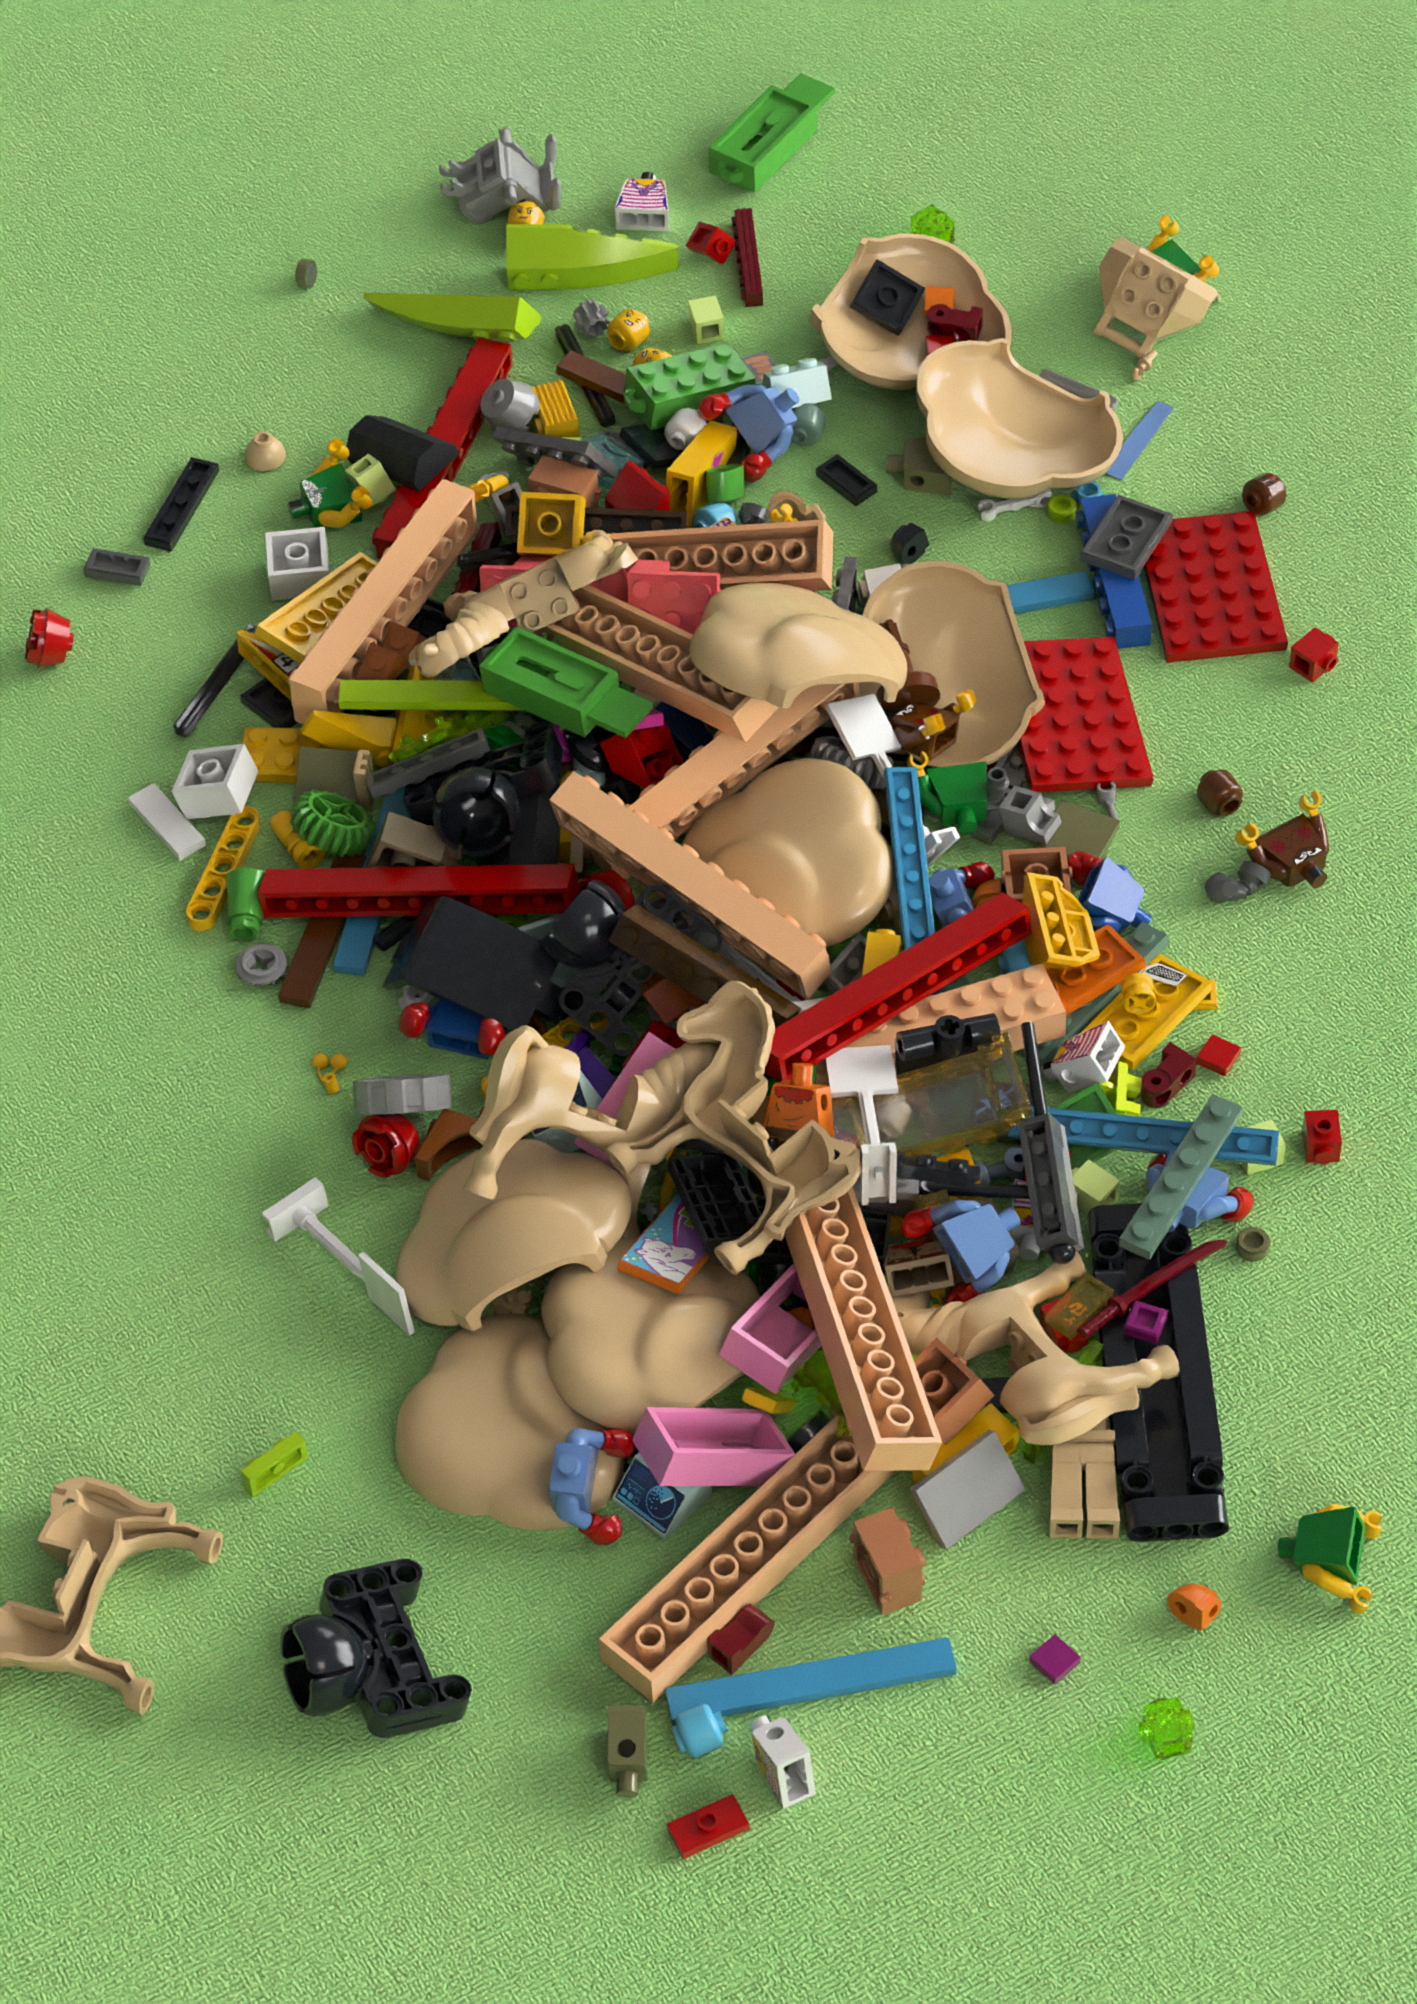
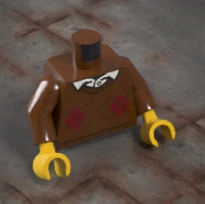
[884,689,976,761]
[1235,790,1329,888]

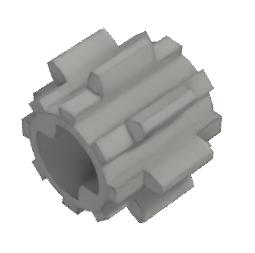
[573,300,610,338]

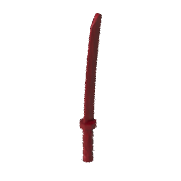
[1077,1240,1226,1339]

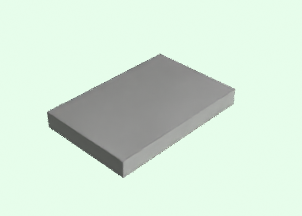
[909,1430,1026,1549]

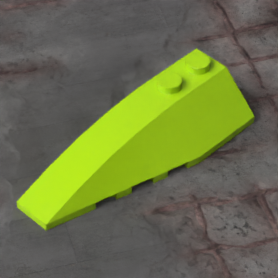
[506,224,679,290]
[363,293,542,342]

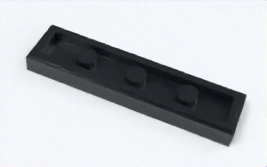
[144,457,219,552]

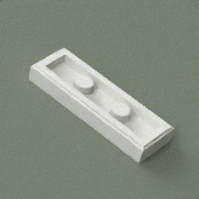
[128,783,206,861]

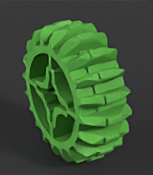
[290,789,376,857]

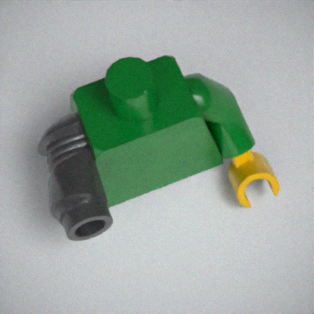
[907,751,1009,834]

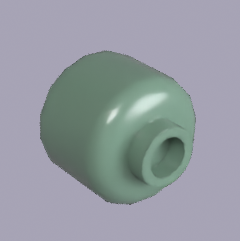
[791,403,826,446]

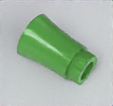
[225,868,265,942]

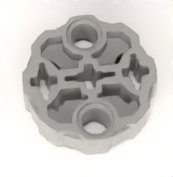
[353,1074,452,1115]

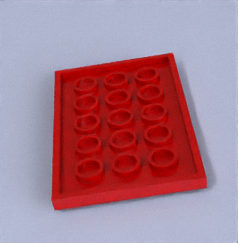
[1144,511,1288,663]
[1018,637,1154,792]

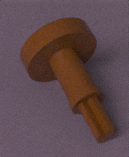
[876,619,940,712]

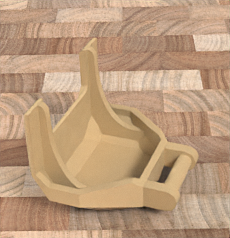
[1093,237,1221,359]

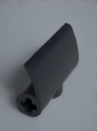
[895,1013,1001,1080]

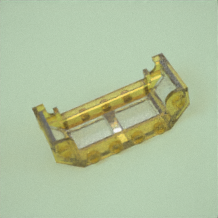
[828,1032,1033,1158]

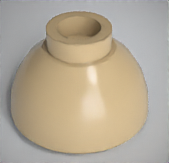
[245,431,286,471]

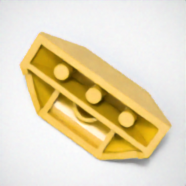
[1022,872,1100,969]

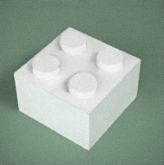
[265,527,330,601]
[171,743,258,819]

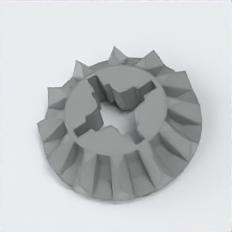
[236,943,288,988]

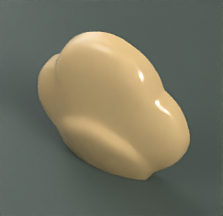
[809,233,1012,390]
[916,338,1123,499]
[857,561,1045,768]
[689,583,908,709]
[681,758,894,947]
[396,1139,632,1331]
[541,1237,760,1432]
[395,1314,636,1530]

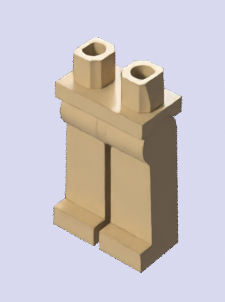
[1049,1418,1120,1539]

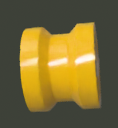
[1121,973,1156,1014]

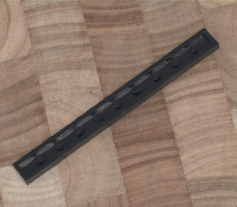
[674,1137,980,1187]

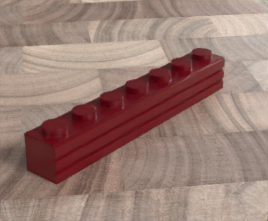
[731,208,763,307]
[451,522,502,595]

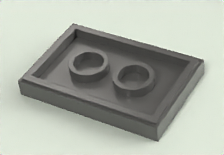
[1080,495,1173,580]

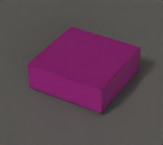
[1124,1300,1168,1344]
[1029,1634,1081,1685]

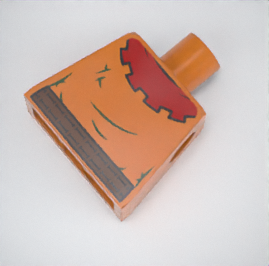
[763,1063,834,1139]

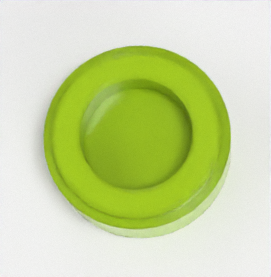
[1047,495,1077,523]

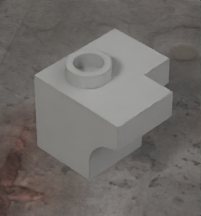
[999,786,1061,845]

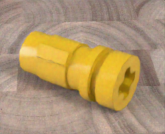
[270,810,325,869]

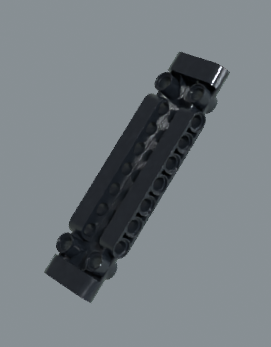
[1088,1203,1229,1542]

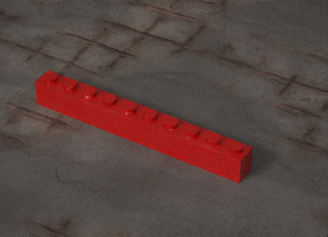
[372,337,513,559]
[257,864,580,918]
[764,892,1032,1082]

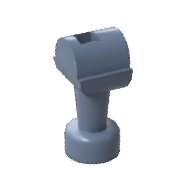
[974,1146,1025,1184]

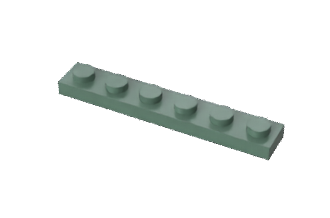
[1019,922,1169,1067]
[1119,1094,1243,1260]

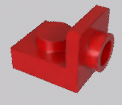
[685,221,736,264]

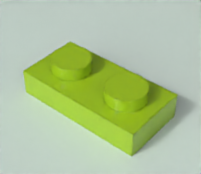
[241,1431,308,1498]

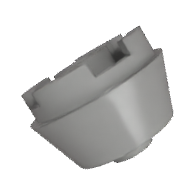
[481,379,540,432]

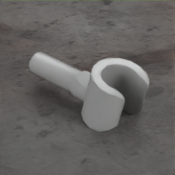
[1097,782,1118,819]

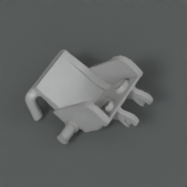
[439,127,561,224]

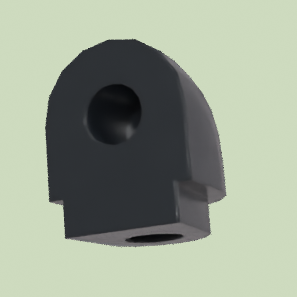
[890,523,929,565]

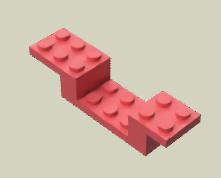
[479,556,720,634]

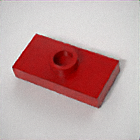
[667,1794,750,1859]

